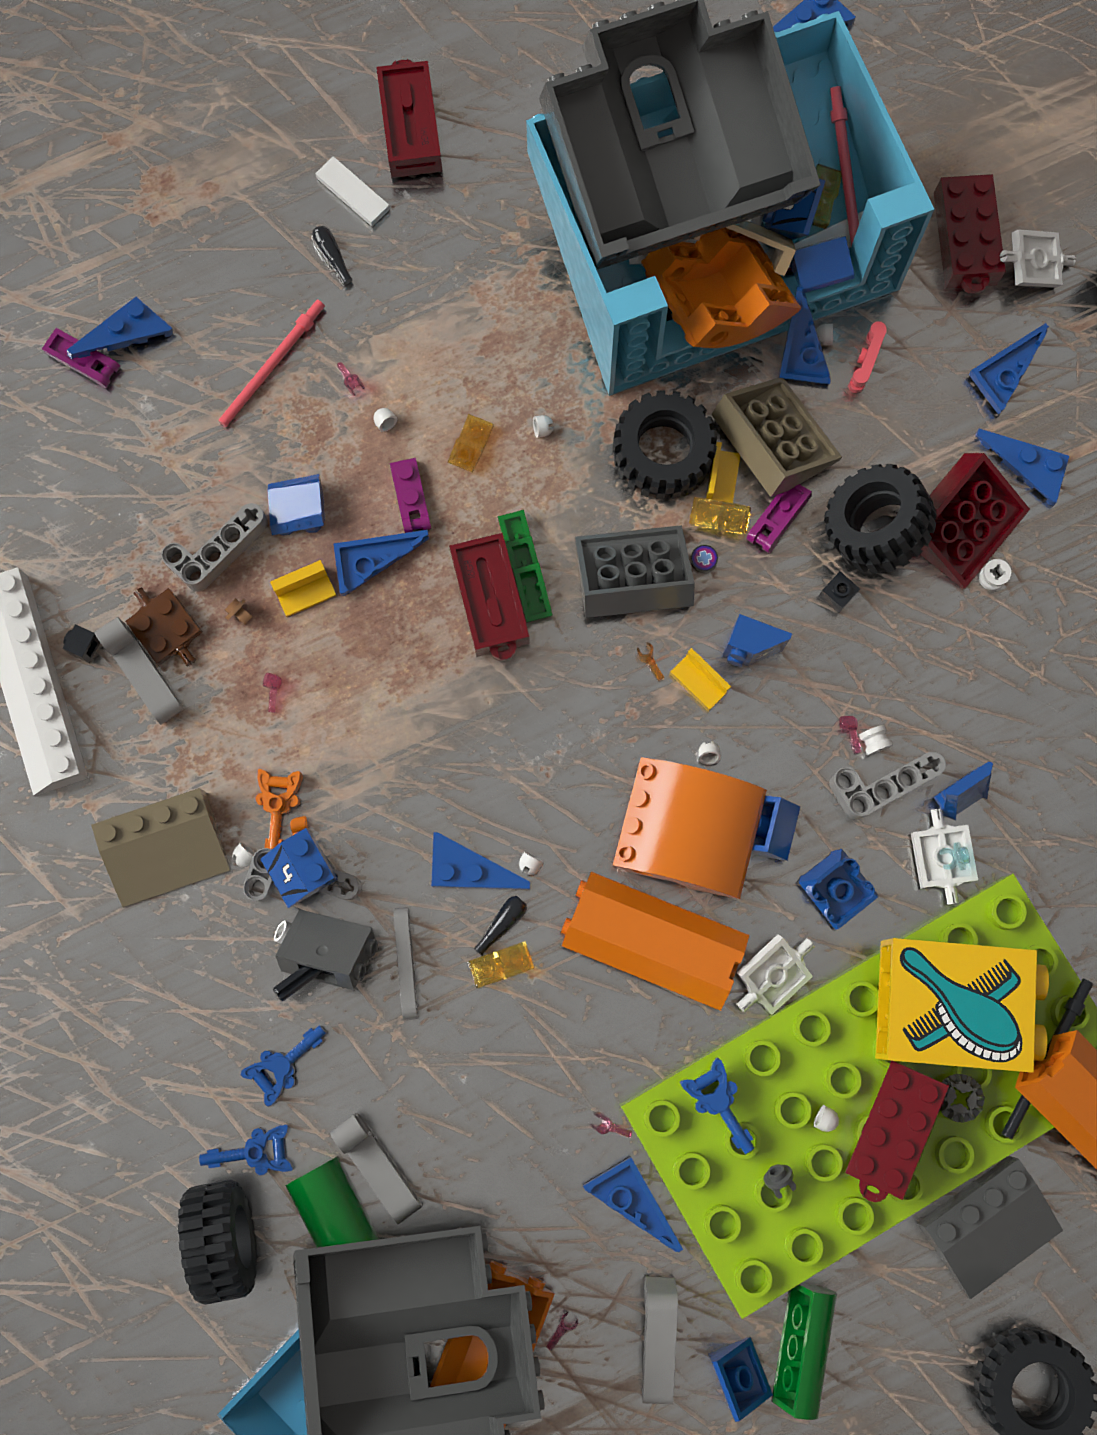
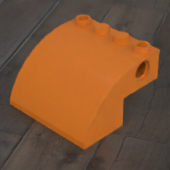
[641,227,801,348]
[613,757,767,899]

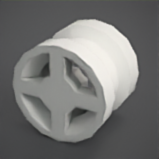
[979,559,1011,591]
[859,725,893,756]

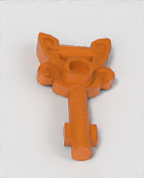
[256,769,303,849]

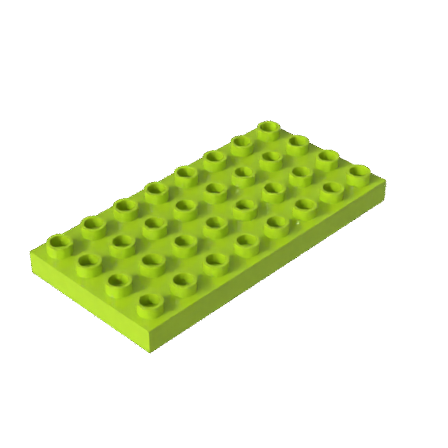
[620,874,1097,1319]

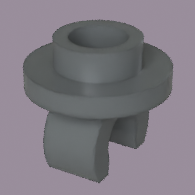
[764,1164,796,1199]

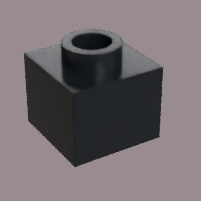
[819,571,860,613]
[62,624,100,664]

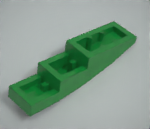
[497,510,553,622]

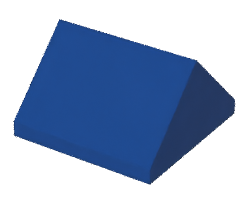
[790,236,855,293]
[708,1337,773,1422]

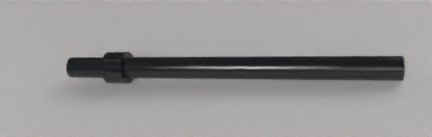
[1001,978,1093,1140]

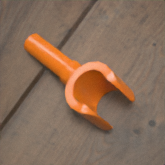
[290,816,308,835]

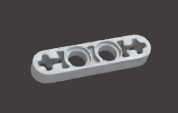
[393,907,418,1020]

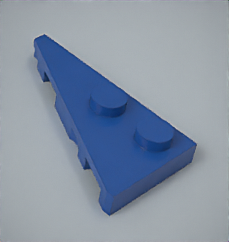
[773,0,856,32]
[779,286,831,384]
[67,297,173,359]
[968,323,1049,415]
[975,428,1069,506]
[333,530,429,596]
[431,832,530,890]
[583,1157,683,1252]

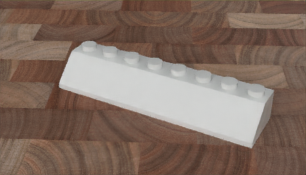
[0,567,88,796]

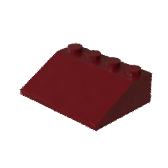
[920,453,1030,589]

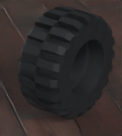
[613,390,718,500]
[824,464,937,573]
[178,1179,257,1305]
[974,1327,1097,1435]

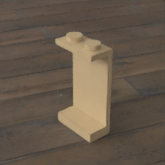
[694,220,796,276]

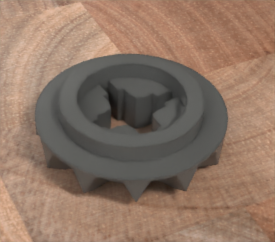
[940,1074,985,1123]

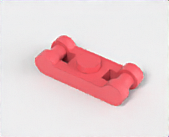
[848,321,887,393]

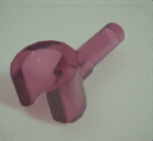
[337,362,365,396]
[263,673,282,713]
[839,716,862,753]
[590,1112,632,1138]
[546,1311,578,1351]

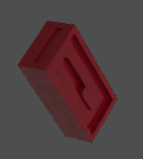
[376,59,443,178]
[934,174,1006,294]
[449,533,530,661]
[845,1061,949,1202]

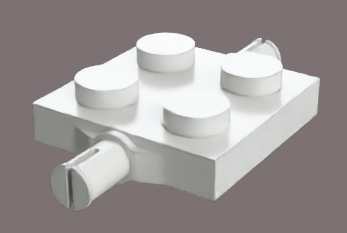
[1000,229,1076,288]
[911,809,978,905]
[736,934,815,1015]

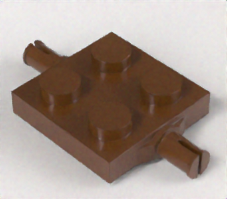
[125,587,203,667]

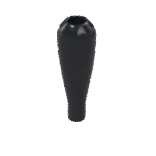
[311,226,352,285]
[474,896,527,955]

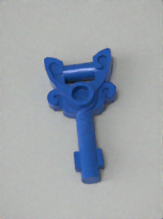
[240,1025,327,1107]
[680,1058,755,1154]
[199,1124,294,1175]

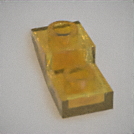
[812,164,842,229]
[447,414,494,473]
[689,497,751,534]
[467,941,534,988]

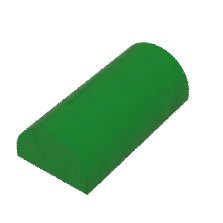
[285,1156,379,1248]
[771,1282,837,1420]

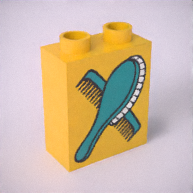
[875,938,1049,1073]

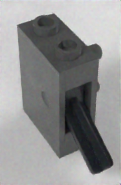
[273,909,378,1001]

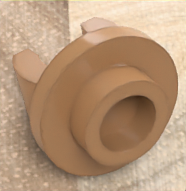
[225,598,252,625]

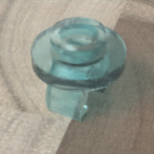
[939,842,970,871]

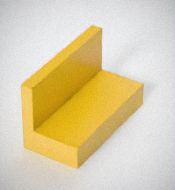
[705,442,740,507]
[270,560,337,617]
[670,648,731,712]

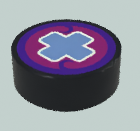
[691,545,718,573]

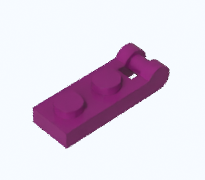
[42,328,121,388]
[389,458,431,533]
[746,484,812,553]

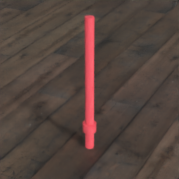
[830,86,859,246]
[218,299,325,427]

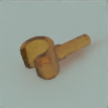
[637,642,664,680]

